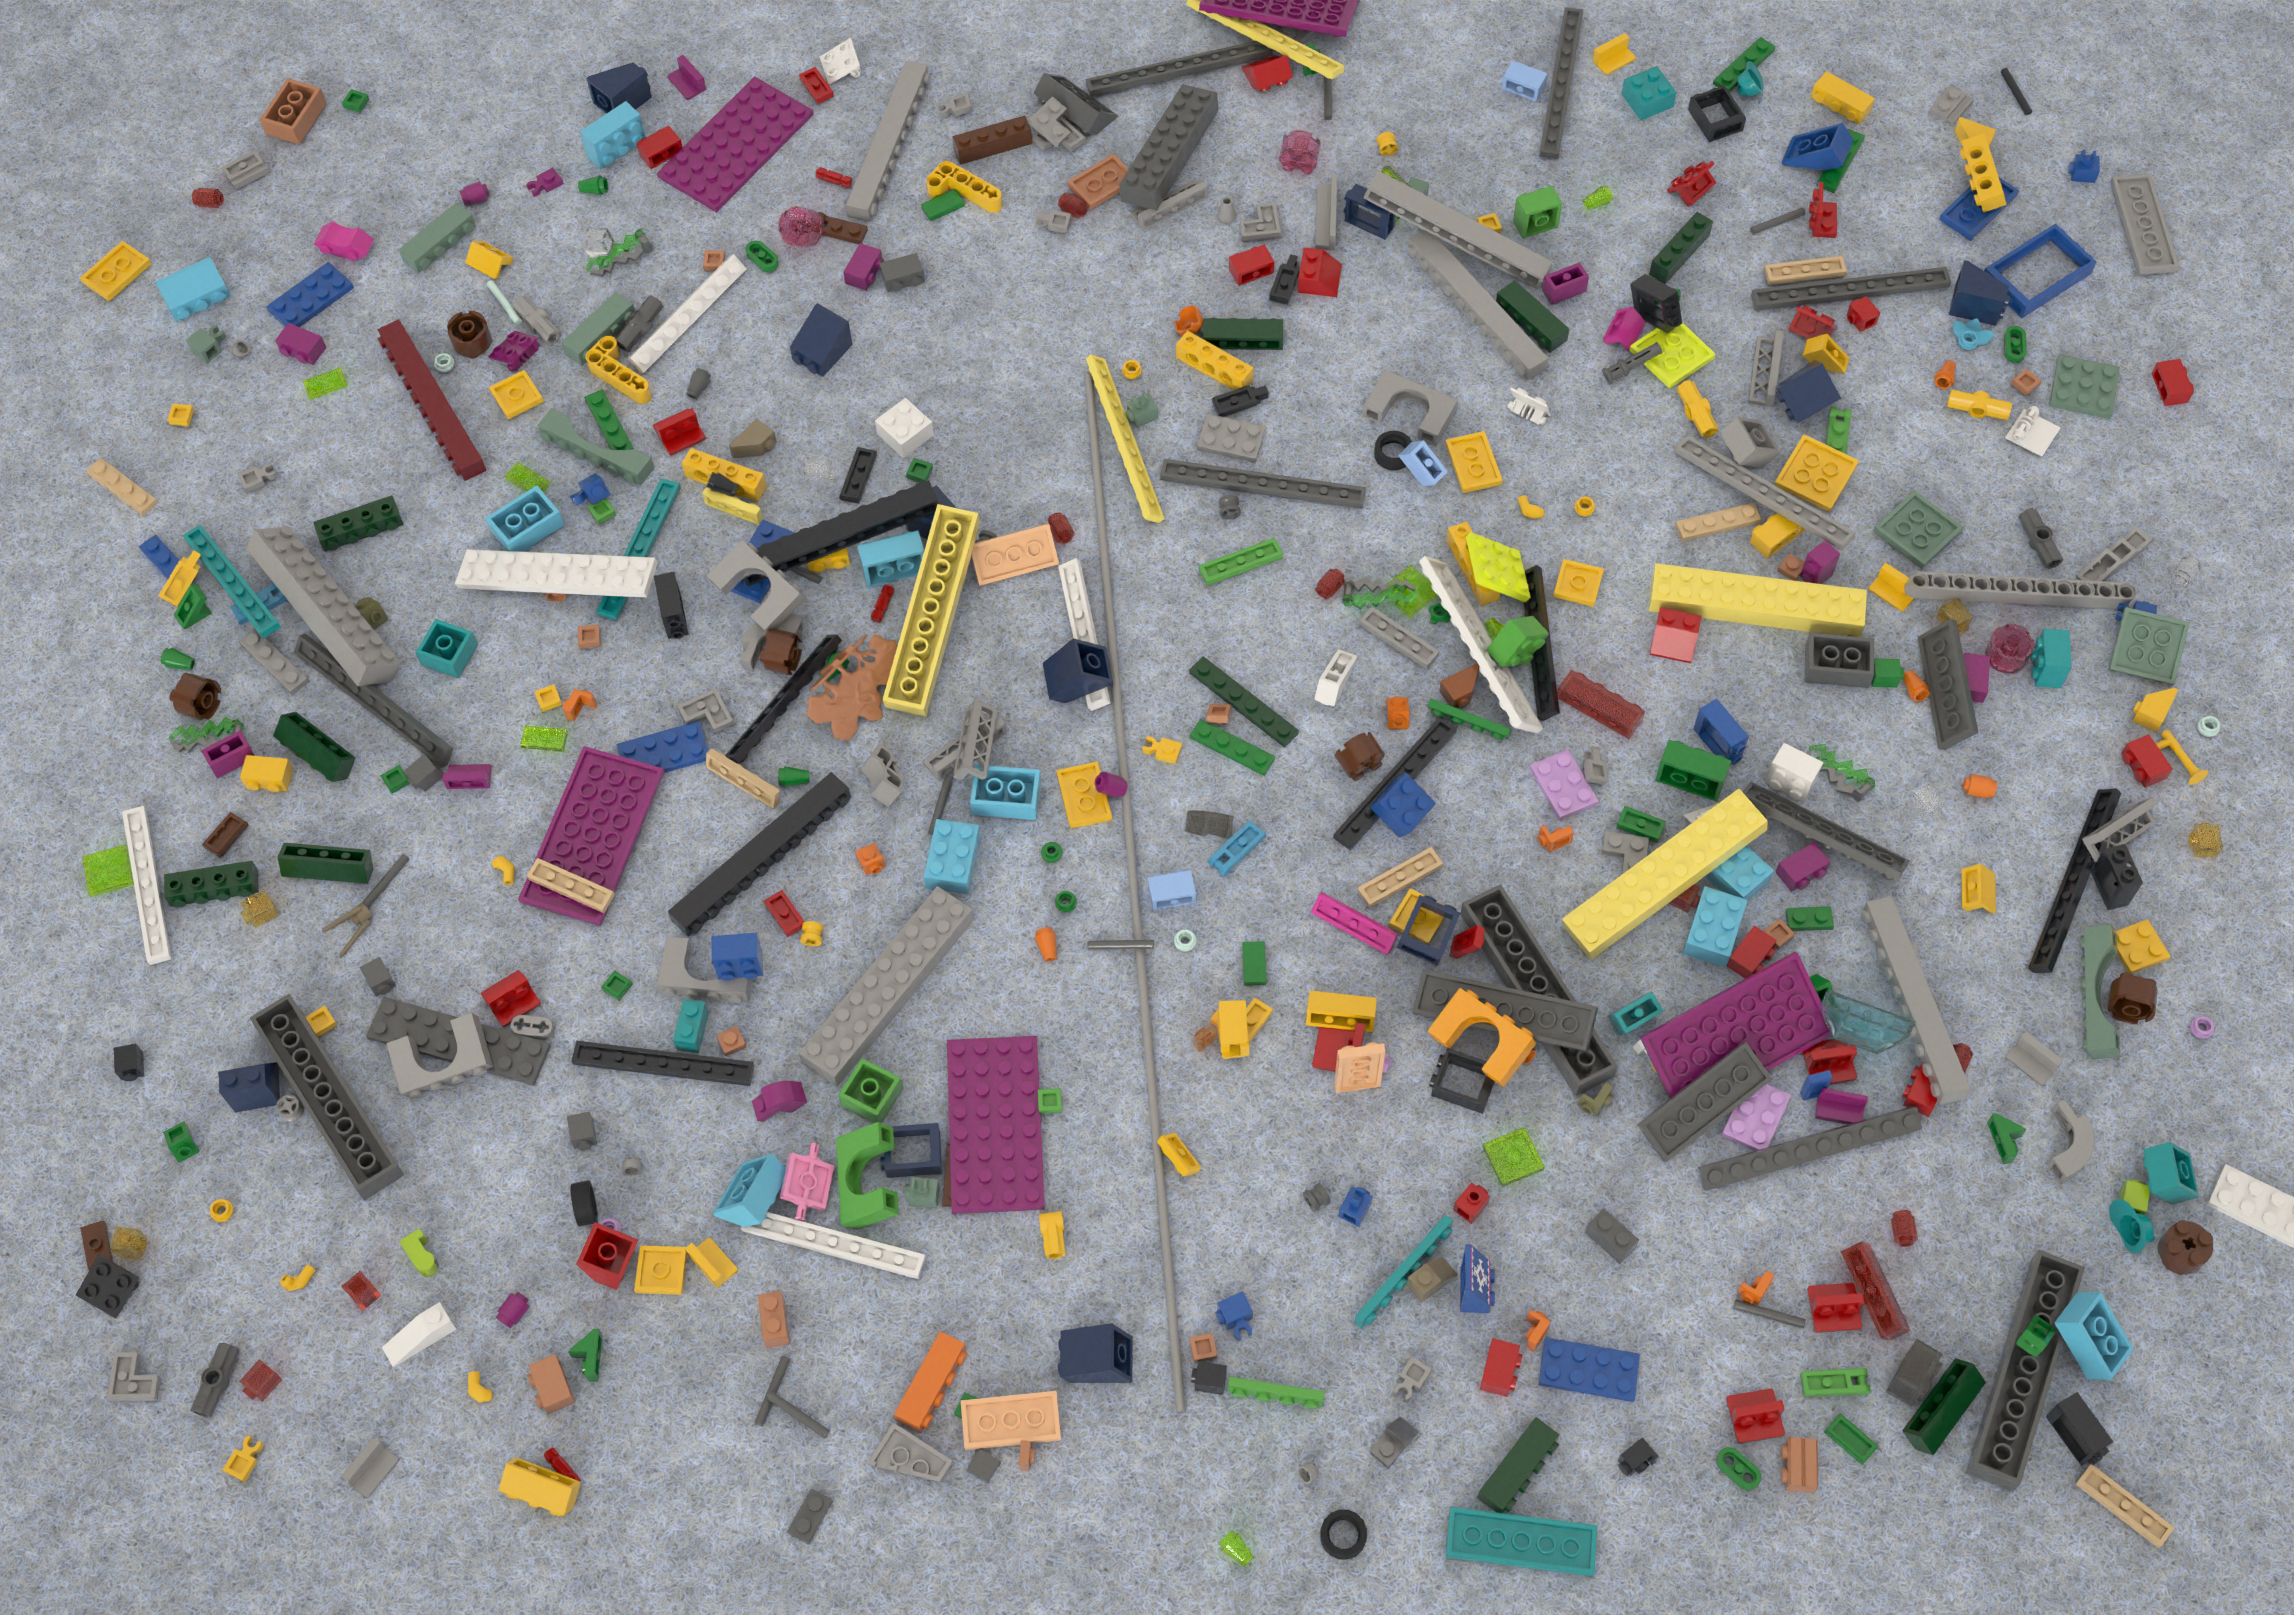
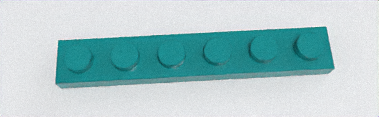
[1354,1214,1453,1329]

